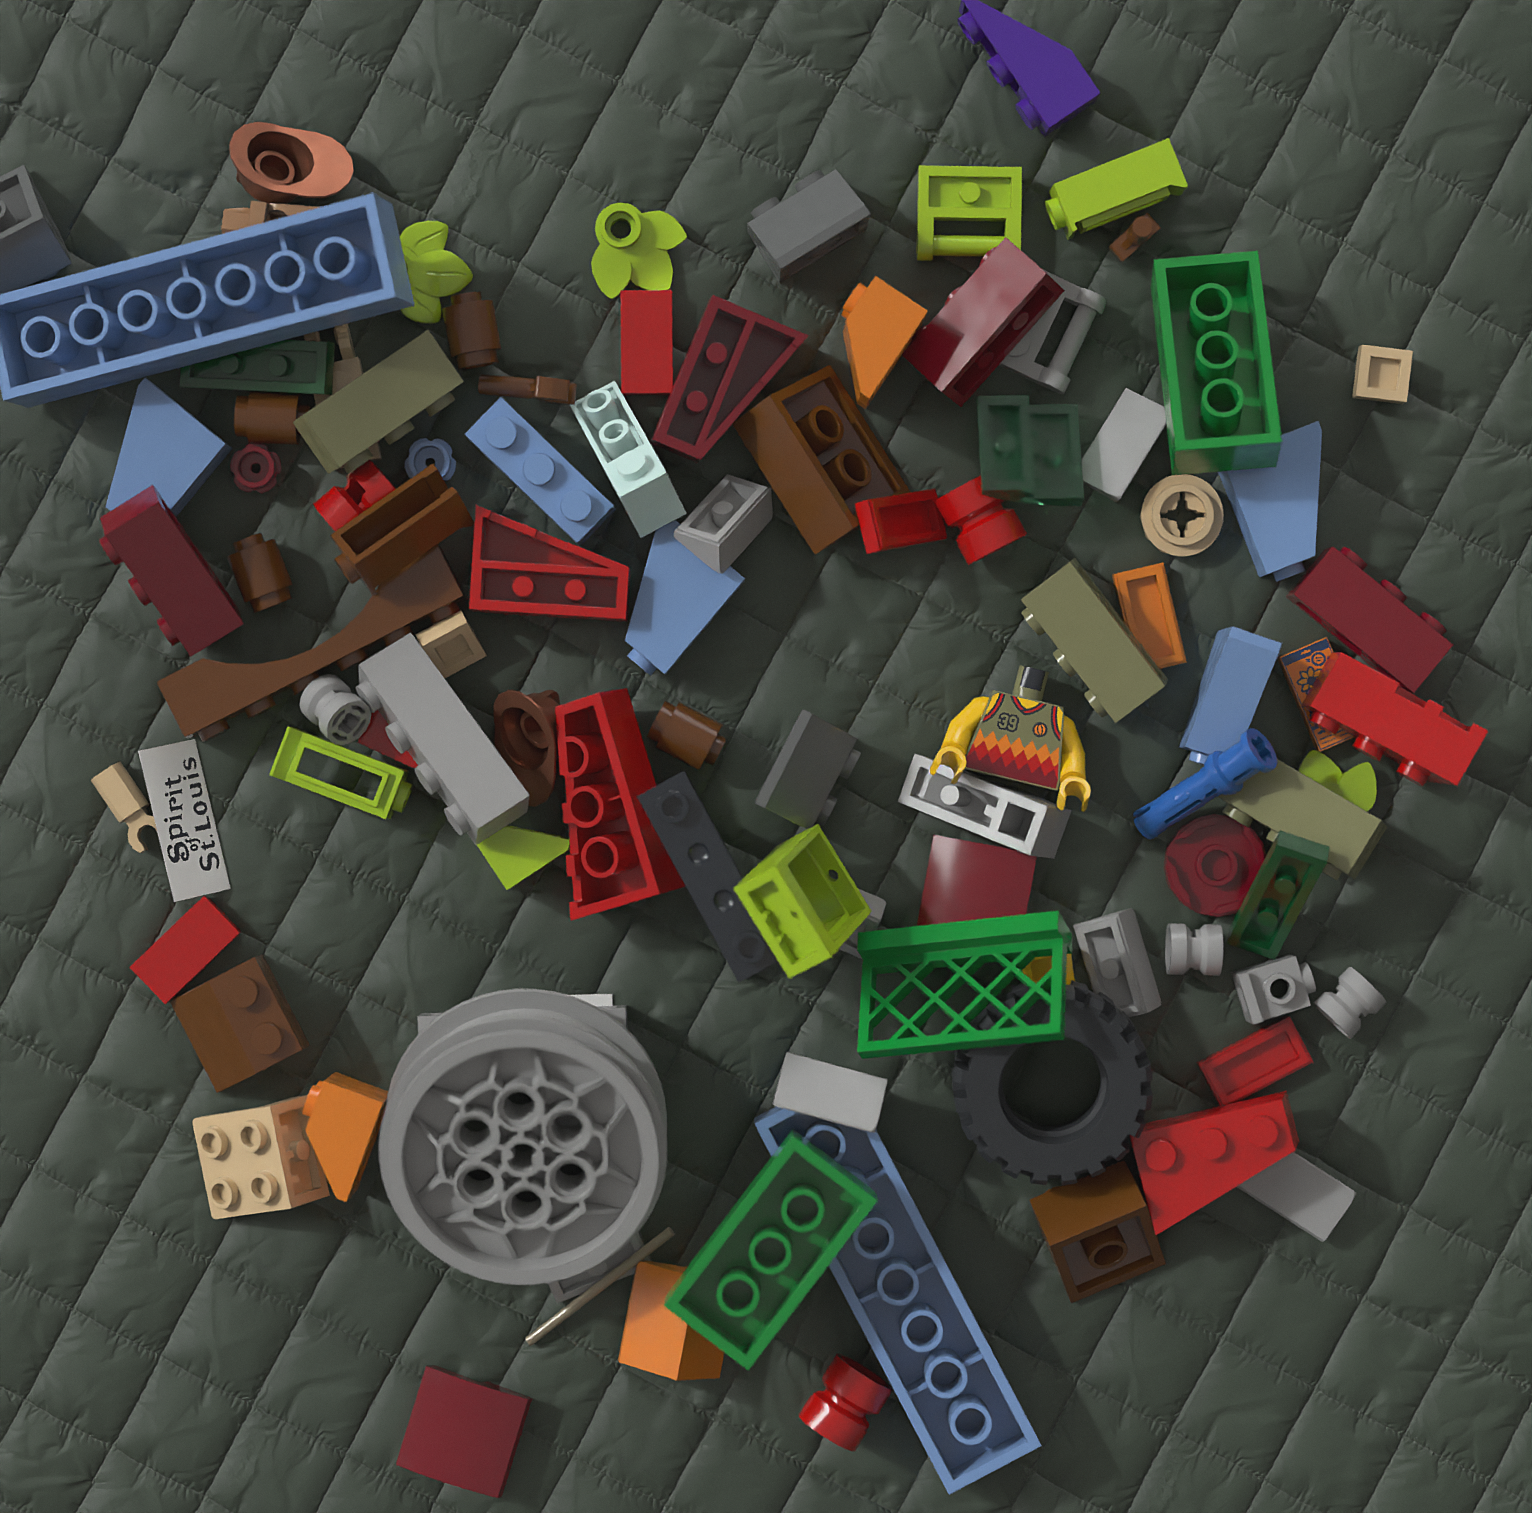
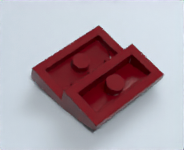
[916,834,1037,926]
[396,1365,532,1498]

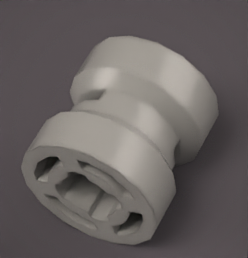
[300,674,371,745]
[1165,923,1223,976]
[1313,966,1387,1039]

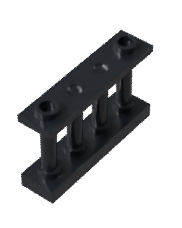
[637,771,778,983]

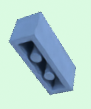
[465,397,615,546]

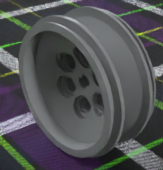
[379,989,667,1285]

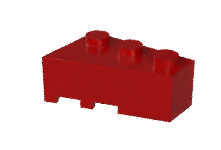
[469,505,631,622]
[1301,652,1488,787]
[1130,1091,1299,1235]

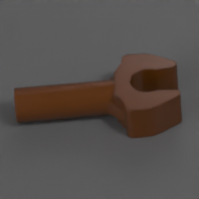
[1108,212,1161,263]
[478,374,577,405]

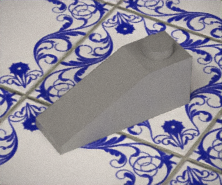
[898,754,1072,858]

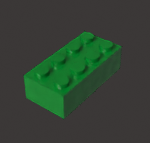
[1151,251,1282,476]
[663,1129,878,1370]

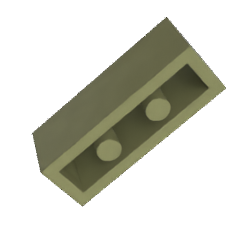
[292,330,464,474]
[1021,558,1168,723]
[1218,759,1387,881]

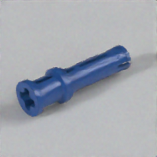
[1133,728,1277,839]

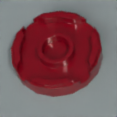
[1163,814,1266,917]

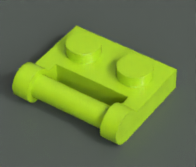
[916,165,1022,261]

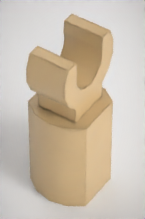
[91,761,157,853]

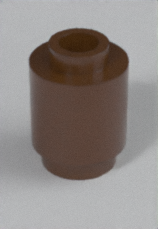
[442,292,502,370]
[234,391,311,445]
[227,533,293,613]
[647,701,727,770]

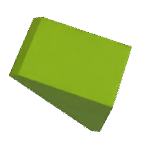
[477,825,570,890]

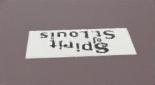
[138,739,231,902]

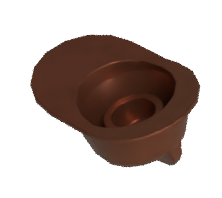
[229,122,354,204]
[494,690,560,807]

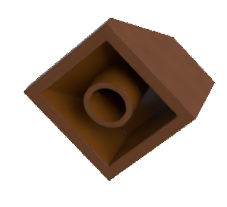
[170,954,310,1093]
[1029,1160,1166,1303]

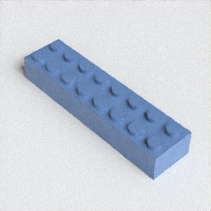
[0,193,415,408]
[754,1106,1041,1494]

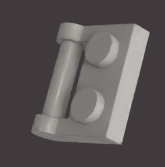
[999,270,1108,394]

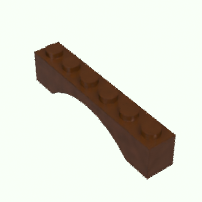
[157,543,467,742]

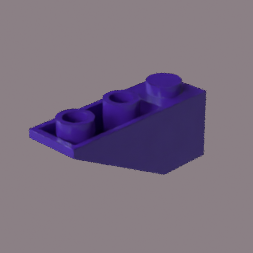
[957,0,1100,137]

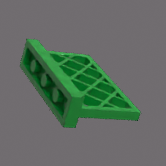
[857,911,1072,1059]

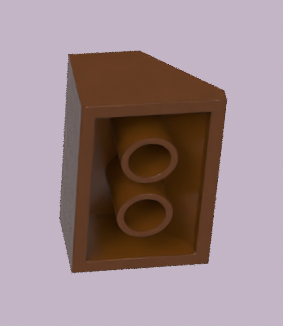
[732,365,910,554]

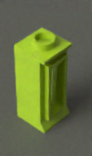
[1045,138,1188,240]
[269,727,413,820]

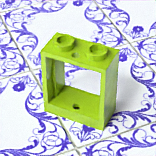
[734,824,872,978]

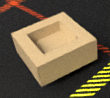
[1352,345,1413,404]
[416,610,487,679]

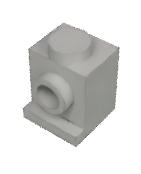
[1231,954,1316,1025]

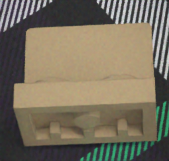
[192,1095,330,1219]

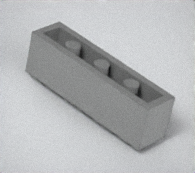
[356,633,530,845]

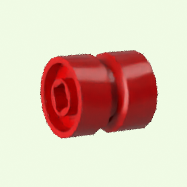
[313,459,396,531]
[935,470,1027,565]
[799,1353,893,1452]

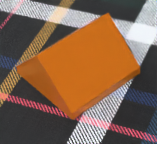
[618,1260,724,1381]

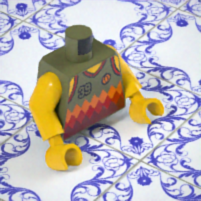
[929,665,1091,811]

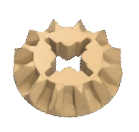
[1140,474,1223,557]

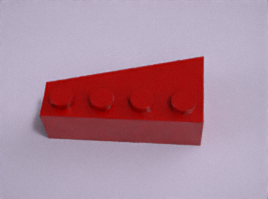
[555,688,686,921]

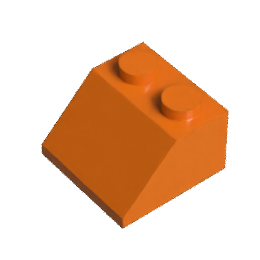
[841,276,928,409]
[302,1072,388,1202]

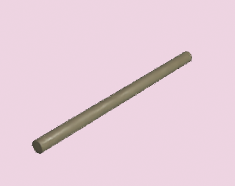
[525,1227,675,1346]

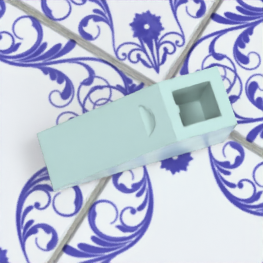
[570,381,687,538]

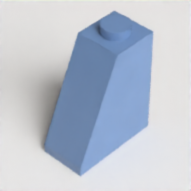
[106,378,233,517]
[1218,421,1322,582]
[625,520,745,676]
[1179,626,1282,766]

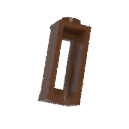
[330,464,475,596]

